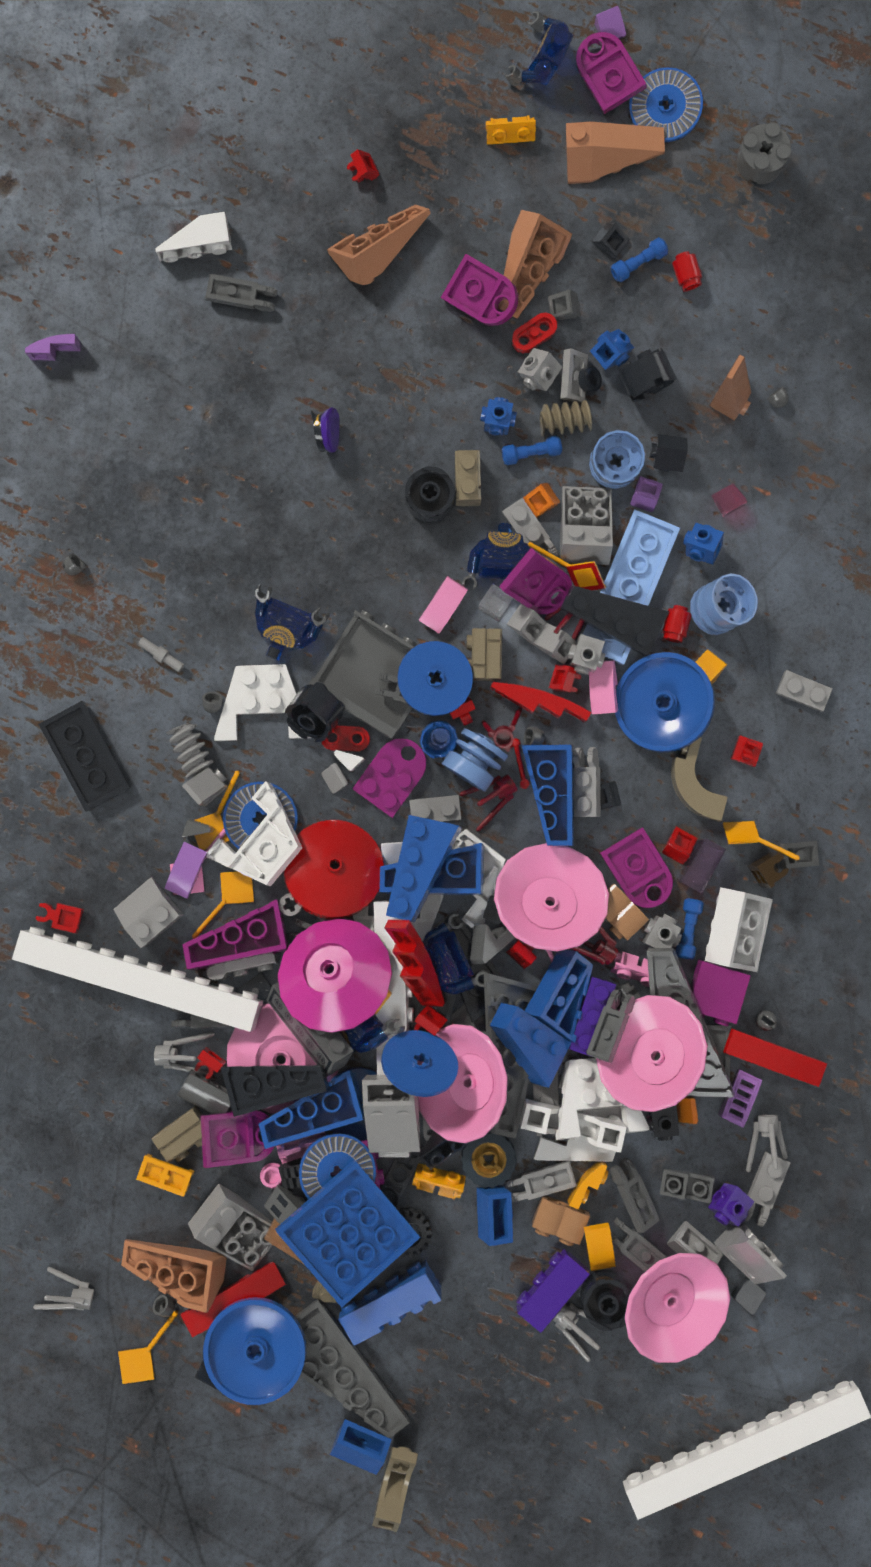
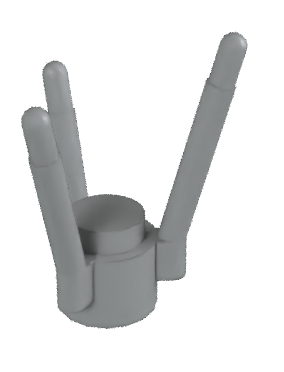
[154,1032,215,1076]
[746,1115,788,1173]
[33,1267,94,1311]
[552,1303,600,1362]

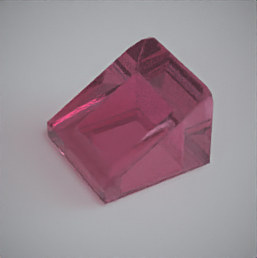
[711,483,748,517]

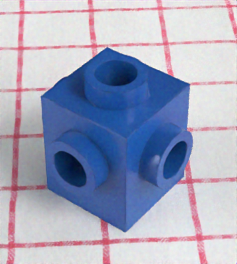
[590,329,635,370]
[480,397,517,436]
[683,523,724,565]

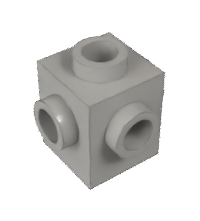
[517,348,562,391]
[567,634,605,675]
[642,914,682,948]

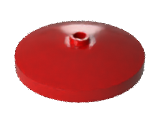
[284,820,384,919]

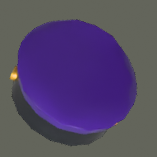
[311,407,340,453]

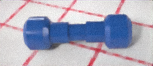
[610,237,668,283]
[501,435,562,466]
[675,898,704,960]

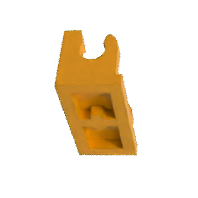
[136,1154,195,1197]

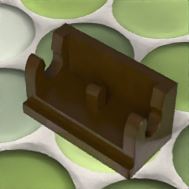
[747,852,789,888]

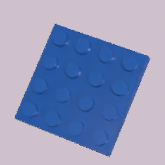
[275,1159,420,1307]

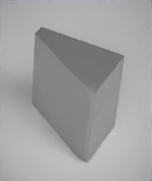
[321,763,349,794]

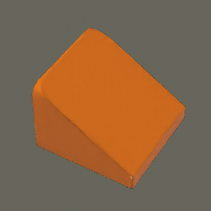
[523,483,560,518]
[676,1096,698,1124]

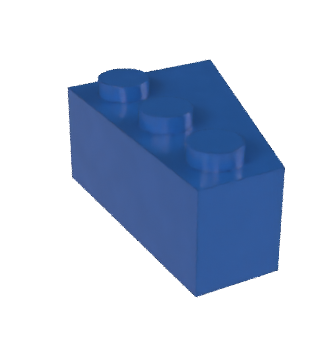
[525,950,593,1043]
[490,1003,571,1088]

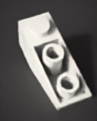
[155,212,232,262]

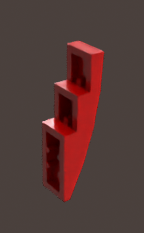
[490,682,592,723]
[384,920,445,1007]
[723,1028,827,1087]
[180,1262,286,1337]

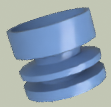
[589,430,645,489]
[690,573,758,635]
[442,728,508,792]

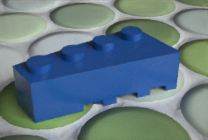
[521,745,574,846]
[386,815,462,922]
[379,843,484,895]
[259,1070,365,1149]
[338,1261,441,1346]

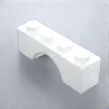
[519,1099,627,1153]

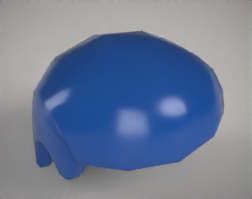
[420,720,458,759]

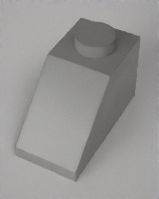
[182,767,228,806]

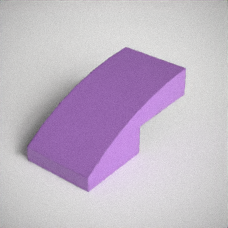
[25,334,80,361]
[164,842,208,899]

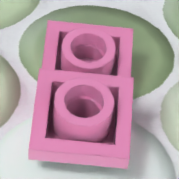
[419,576,468,634]
[589,660,618,714]

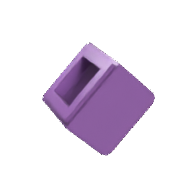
[594,6,627,39]
[630,476,663,512]

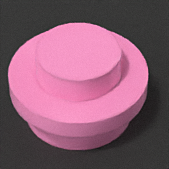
[260,1162,282,1188]

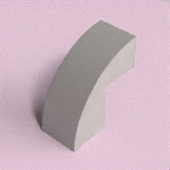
[507,604,577,664]

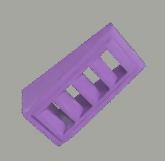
[718,1069,762,1128]

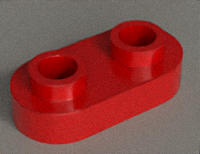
[512,313,557,353]
[321,726,370,752]

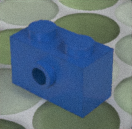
[477,1185,513,1246]
[330,1419,392,1475]

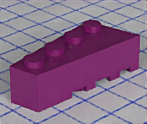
[183,899,289,971]

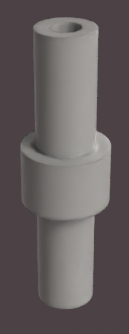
[138,637,184,672]

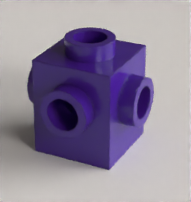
[708,1183,755,1226]

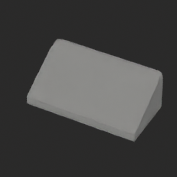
[667,1221,724,1265]

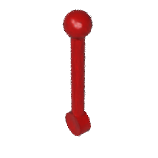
[512,738,529,789]

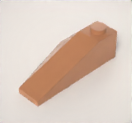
[566,122,665,184]
[327,205,431,285]
[498,210,572,318]
[709,355,751,421]
[121,1239,227,1313]

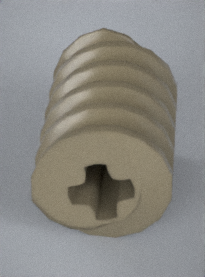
[540,400,592,436]

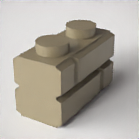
[455,450,481,506]
[467,628,502,681]
[151,1106,203,1163]

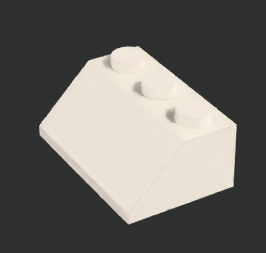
[705,887,773,972]

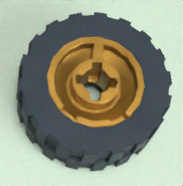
[461,1131,517,1188]

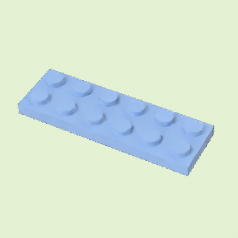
[583,509,680,665]

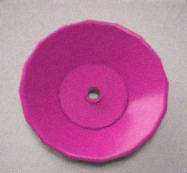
[278,918,392,1033]

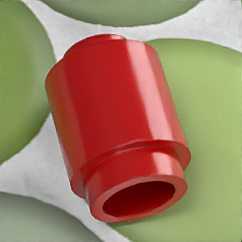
[672,251,703,291]
[662,605,692,643]

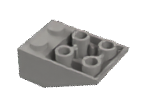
[560,486,613,565]
[362,1075,420,1153]
[188,1184,272,1271]
[714,1223,787,1284]

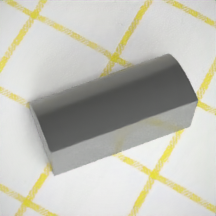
[177,1069,231,1114]

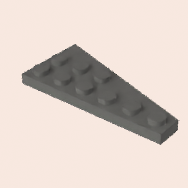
[647,948,735,1097]
[484,973,538,1138]
[295,1299,410,1438]

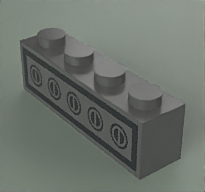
[267,982,353,1077]

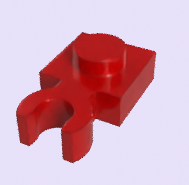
[36,903,84,934]

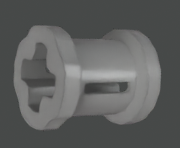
[279,893,302,916]

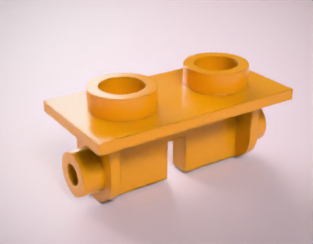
[485,115,536,145]
[412,1163,466,1200]

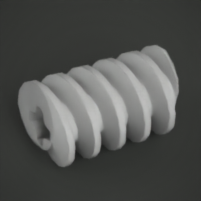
[166,723,213,779]

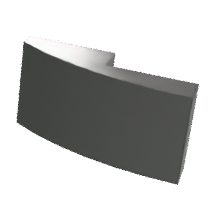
[660,1169,715,1203]

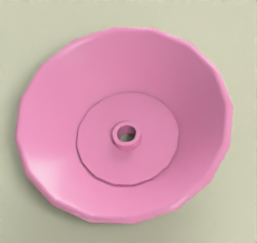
[494,843,609,952]
[596,995,708,1112]
[227,1003,339,1114]
[417,1024,508,1143]
[625,1253,730,1363]

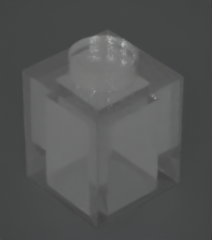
[478,584,513,622]

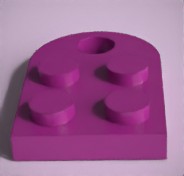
[576,32,647,114]
[441,254,518,326]
[499,547,572,614]
[352,738,426,818]
[600,827,673,908]
[201,1111,275,1168]

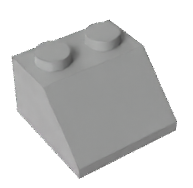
[113,877,184,948]

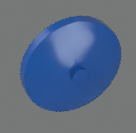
[615,652,715,752]
[203,1297,306,1405]

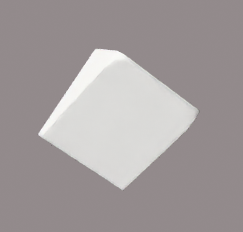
[334,750,365,772]
[381,842,403,866]

